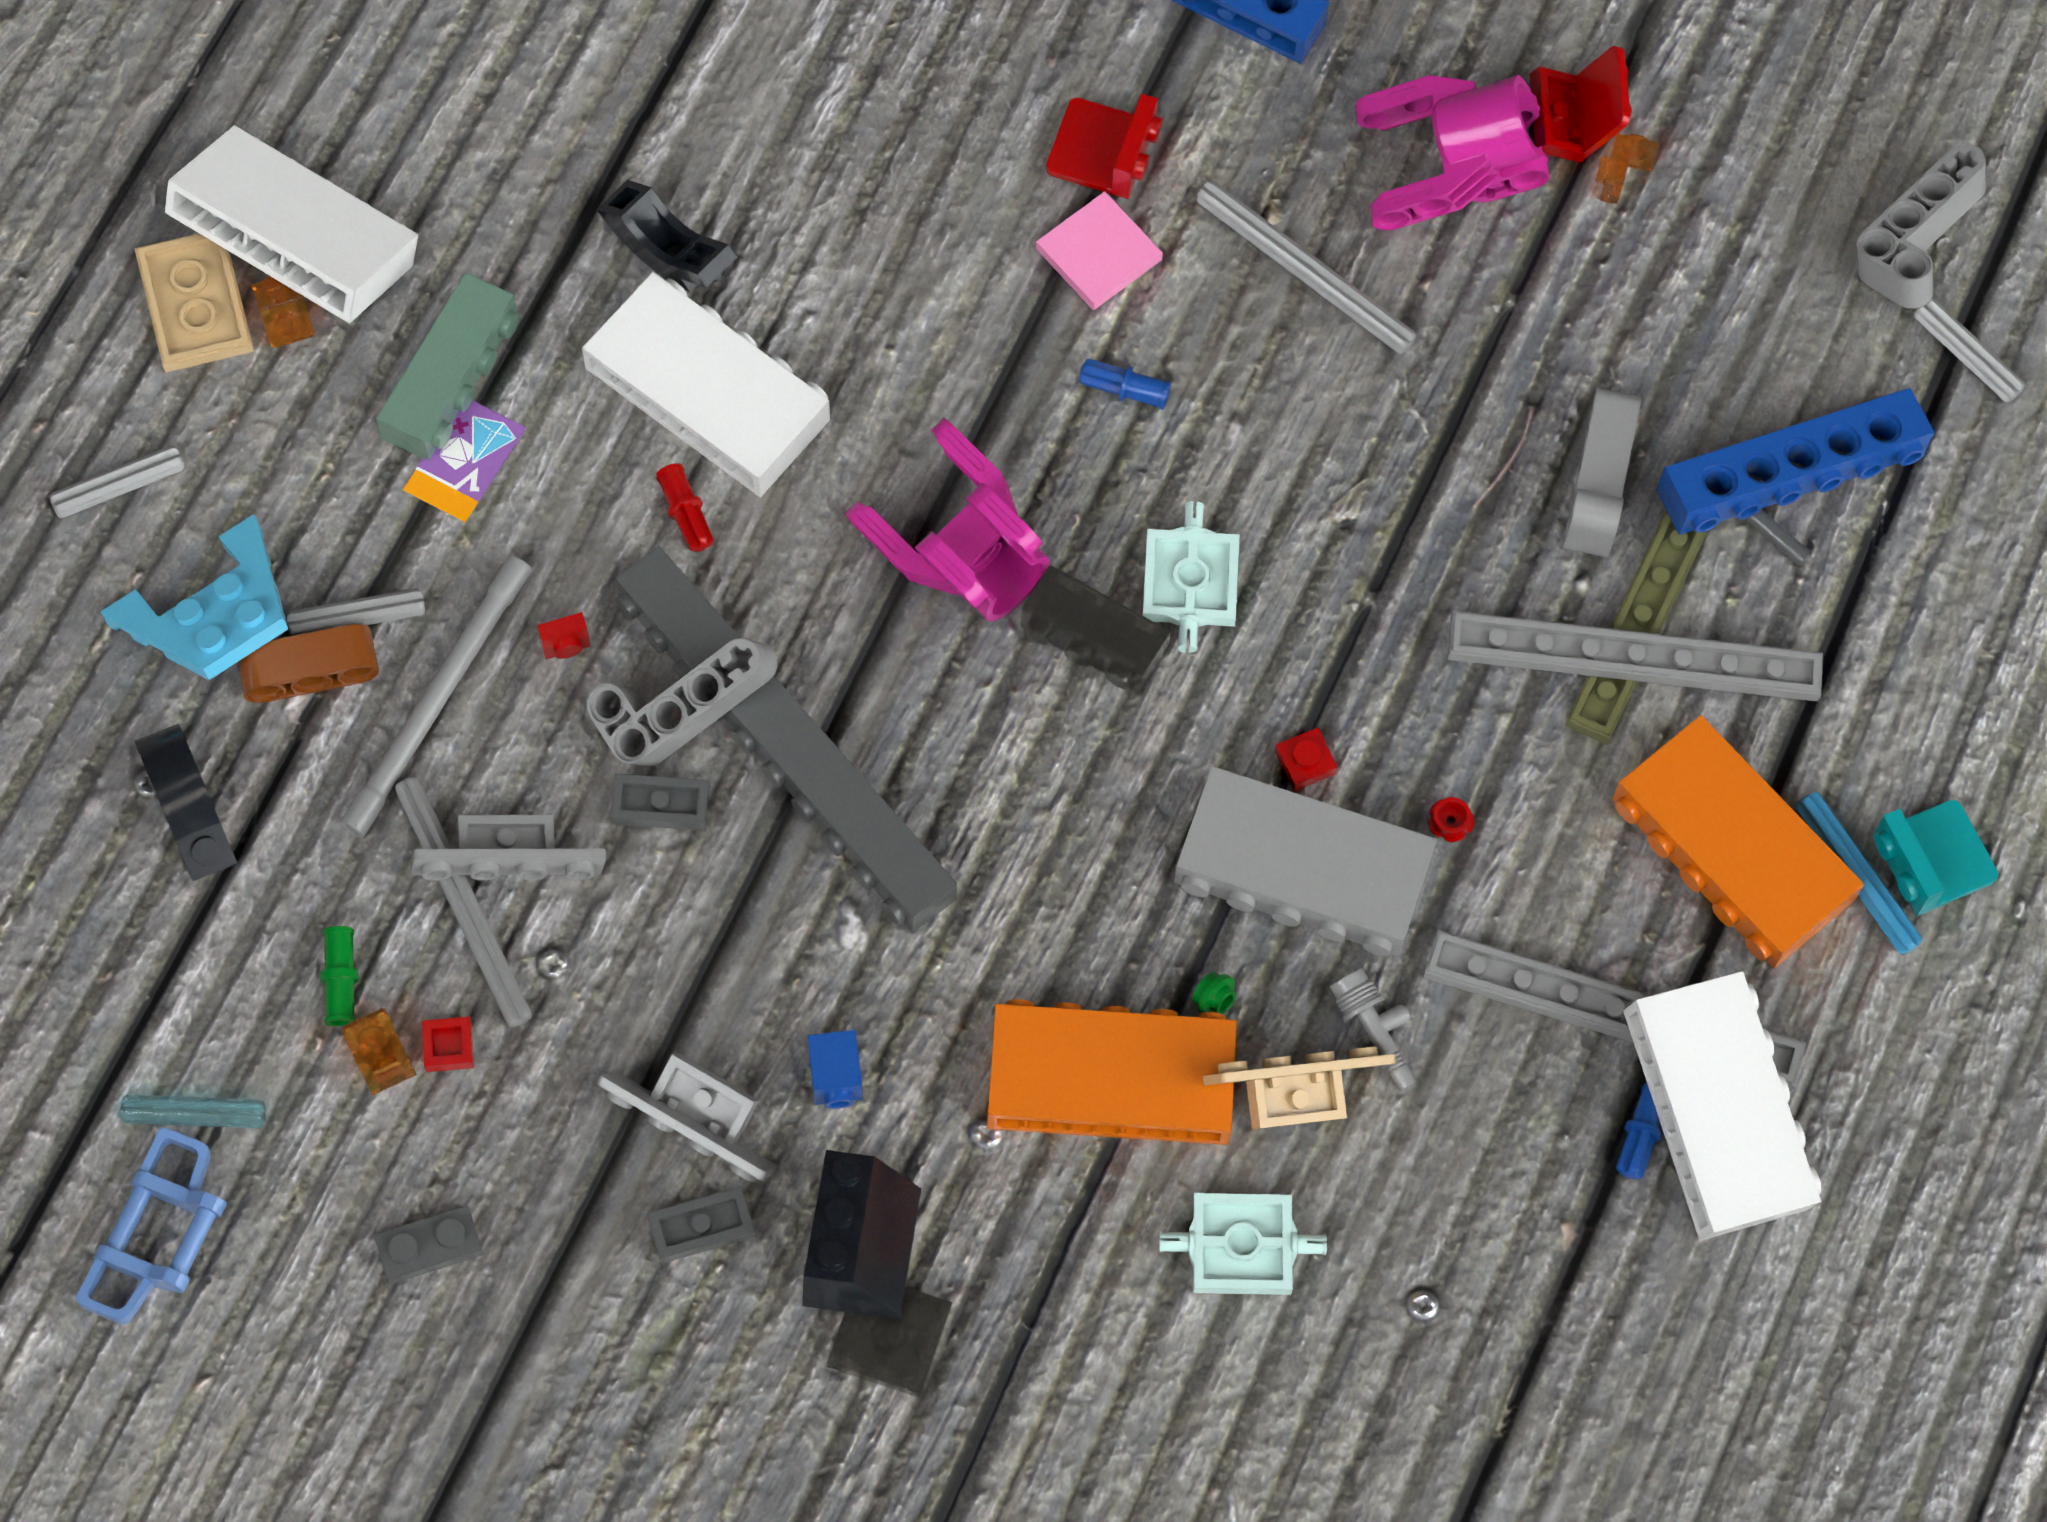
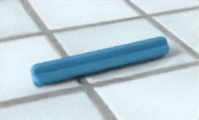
[1796,792,1922,955]

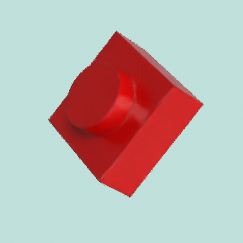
[537,612,590,659]
[1274,728,1338,791]
[422,1016,474,1072]

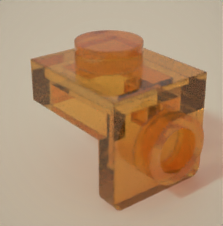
[1595,134,1659,204]
[251,276,314,348]
[341,1008,417,1096]

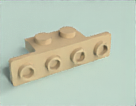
[1203,1046,1396,1129]

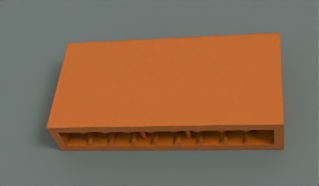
[1612,715,1865,969]
[987,999,1237,1145]

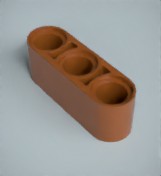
[238,624,379,703]

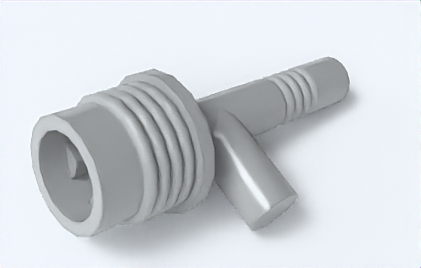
[1330,969,1416,1091]

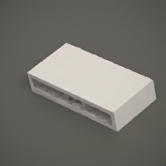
[165,125,418,324]
[582,272,830,498]
[1623,971,1821,1241]

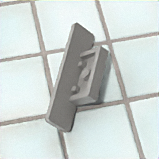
[411,815,606,881]
[597,1052,778,1181]

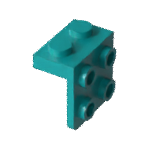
[1872,800,1998,917]

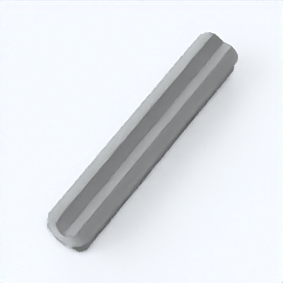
[1914,298,2025,402]
[50,445,184,518]
[286,588,425,636]

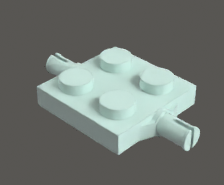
[1142,501,1240,653]
[1159,1193,1327,1295]

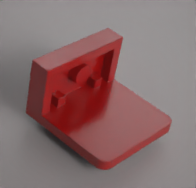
[1529,46,1632,163]
[1046,93,1163,199]

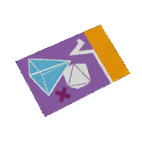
[402,400,526,523]

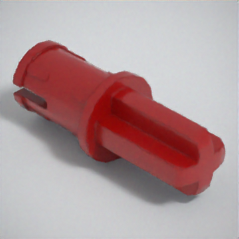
[655,463,713,553]

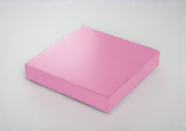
[1036,191,1163,311]

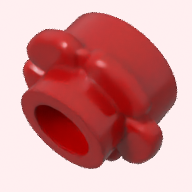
[1428,797,1474,843]

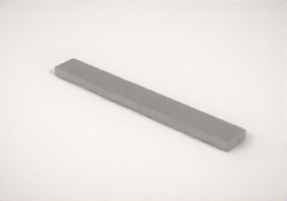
[1448,611,1823,702]
[1423,930,1806,1092]

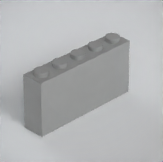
[1174,766,1438,957]

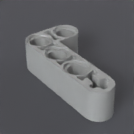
[1856,144,1986,309]
[1563,387,1642,558]
[587,638,777,767]

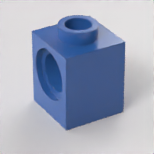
[808,1030,863,1109]

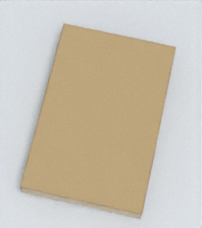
[134,233,254,373]

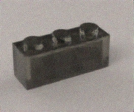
[1021,565,1171,693]

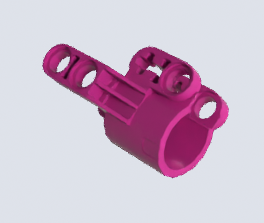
[1354,75,1550,230]
[844,417,1050,622]

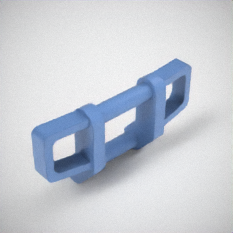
[76,1127,227,1325]

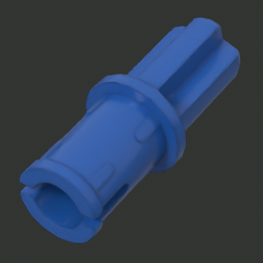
[1079,359,1172,410]
[1616,1083,1663,1180]

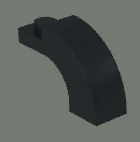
[597,180,737,292]
[134,723,237,881]

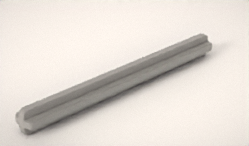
[1196,180,1416,354]
[395,776,532,1027]

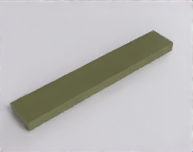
[1565,511,1708,745]

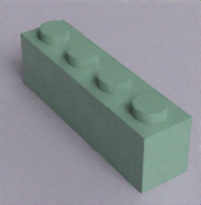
[376,273,519,461]

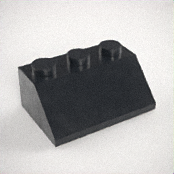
[802,1150,921,1320]

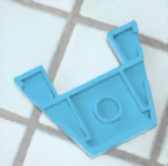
[100,514,288,680]

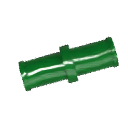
[320,926,359,1027]

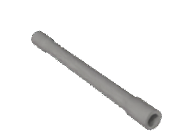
[339,556,532,838]

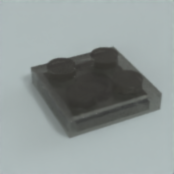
[827,1287,953,1398]

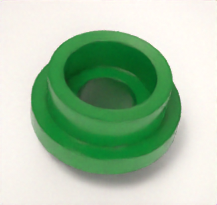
[1192,972,1236,1014]

